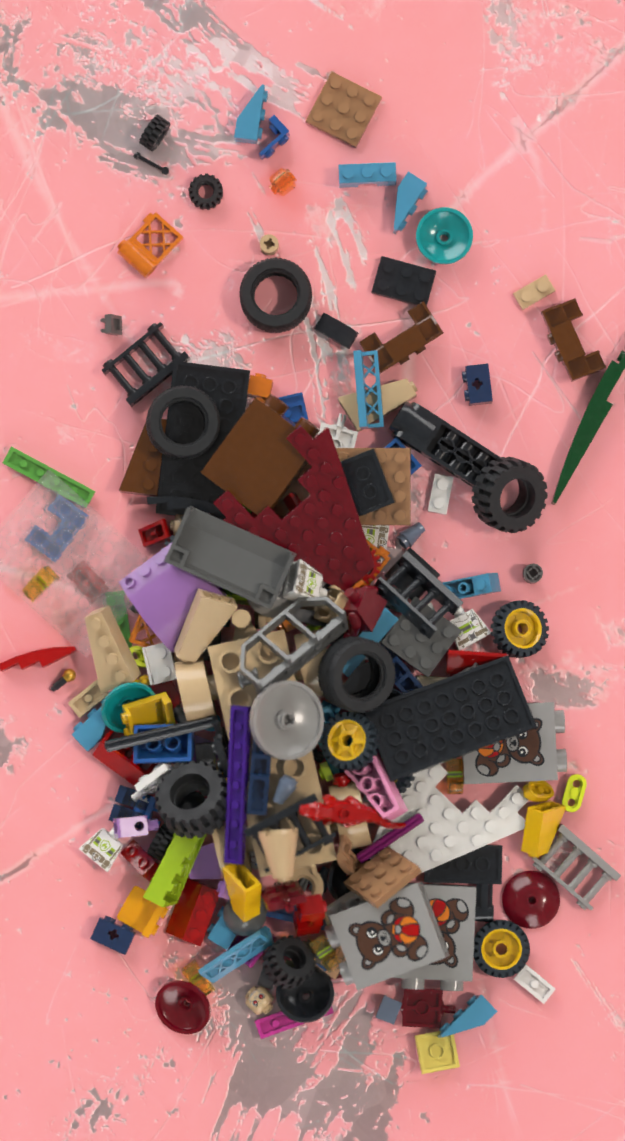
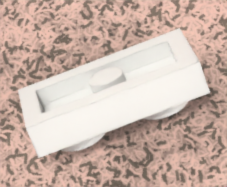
[428,473,454,515]
[513,965,556,1004]

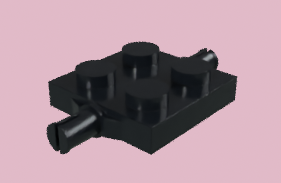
[212,720,229,778]

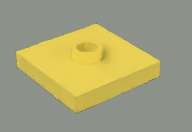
[414,1031,460,1074]

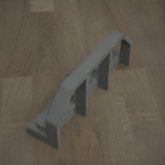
[240,597,349,695]

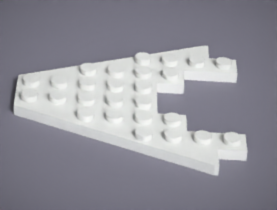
[370,764,529,873]

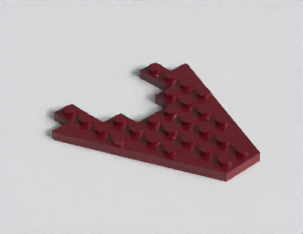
[213,425,375,591]

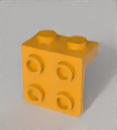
[117,886,169,938]

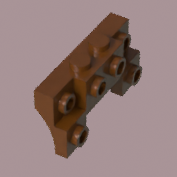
[541,298,606,382]
[359,301,444,374]

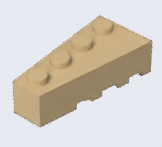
[85,605,141,694]

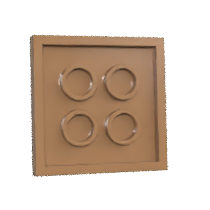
[306,71,382,148]
[344,846,422,909]

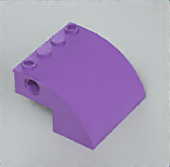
[119,542,227,653]

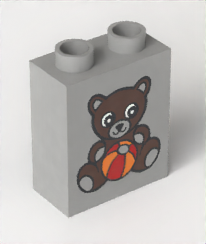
[461,702,567,784]
[325,882,450,991]
[394,883,476,991]

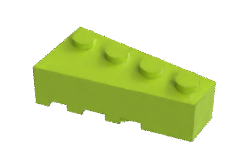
[143,833,207,907]

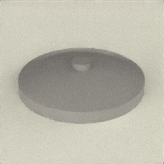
[250,680,324,760]

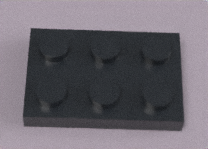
[371,256,436,306]
[341,448,396,517]

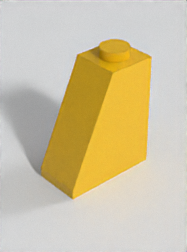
[521,800,566,858]
[222,864,262,923]

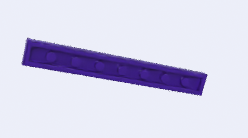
[224,705,251,865]

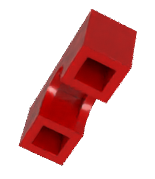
[293,894,327,937]

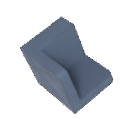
[376,995,402,1025]

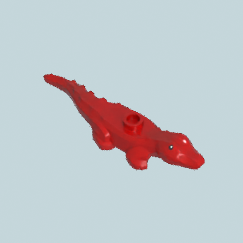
[299,794,406,829]

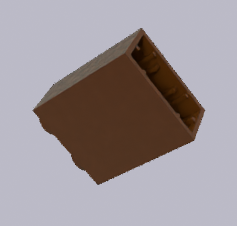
[201,393,320,515]

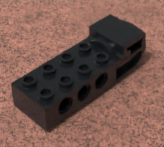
[388,401,500,488]

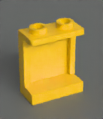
[120,692,175,736]

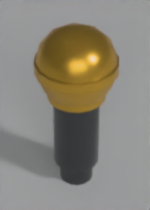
[50,669,76,692]

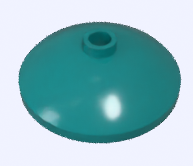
[416,207,473,265]
[101,682,155,733]

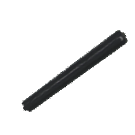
[105,715,218,752]

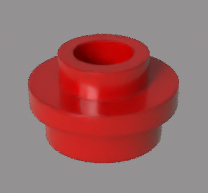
[332,772,352,787]

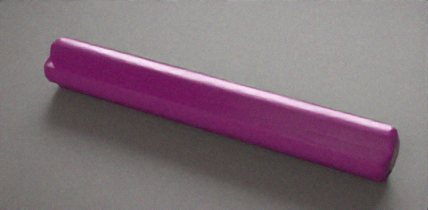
[356,813,424,863]

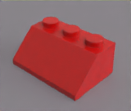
[446,650,507,677]
[92,730,158,786]
[165,878,219,947]

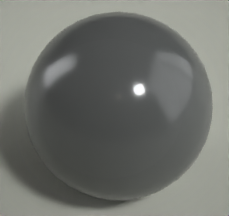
[223,900,267,936]

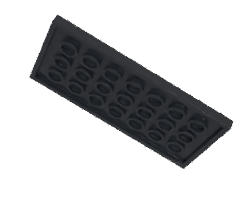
[156,361,251,520]
[364,655,537,782]

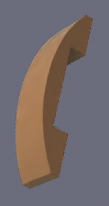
[337,834,368,876]

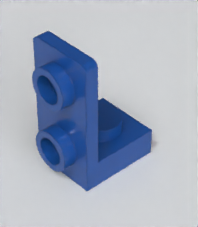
[259,115,290,160]

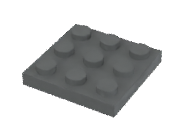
[381,597,462,678]

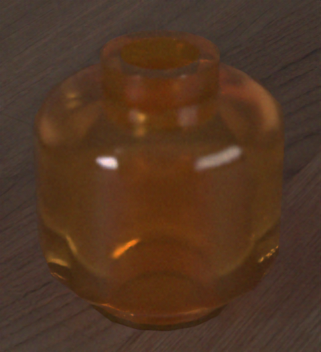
[268,168,297,196]

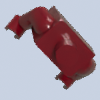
[344,585,387,637]

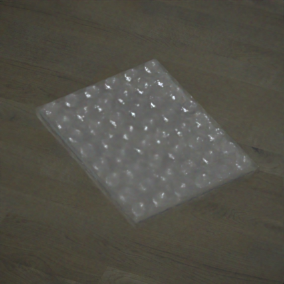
[0,469,149,657]

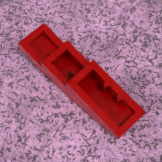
[0,646,78,672]

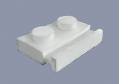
[142,643,177,685]

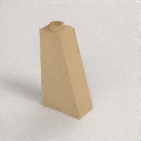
[338,379,418,433]
[174,589,238,663]

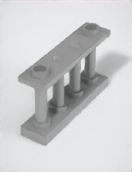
[531,824,622,910]

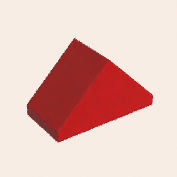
[138,518,171,548]

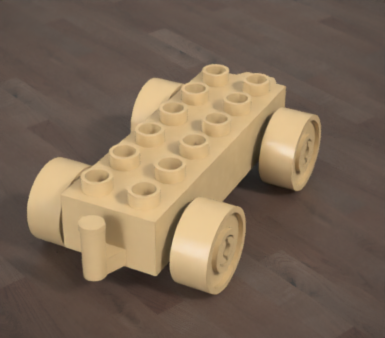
[174,609,372,906]

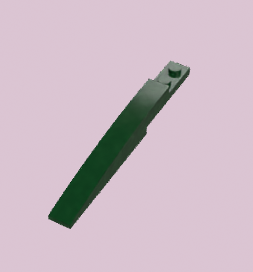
[551,350,625,505]

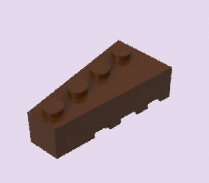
[119,419,167,497]

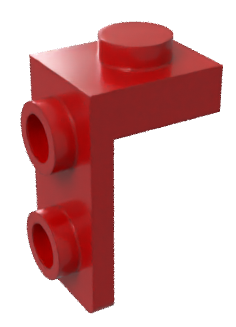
[121,840,160,882]

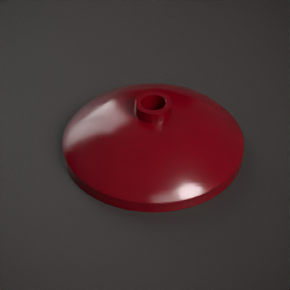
[502,870,560,929]
[155,980,211,1034]

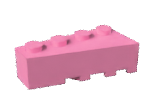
[344,748,408,820]

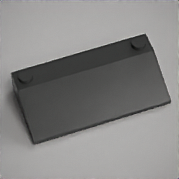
[164,506,297,610]

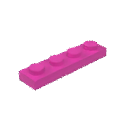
[255,1006,334,1039]

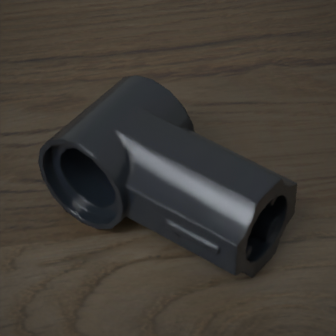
[475,884,494,922]

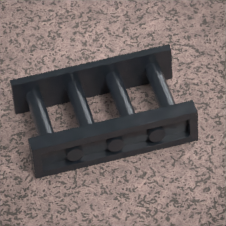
[102,322,191,407]
[374,551,464,639]
[244,793,337,873]

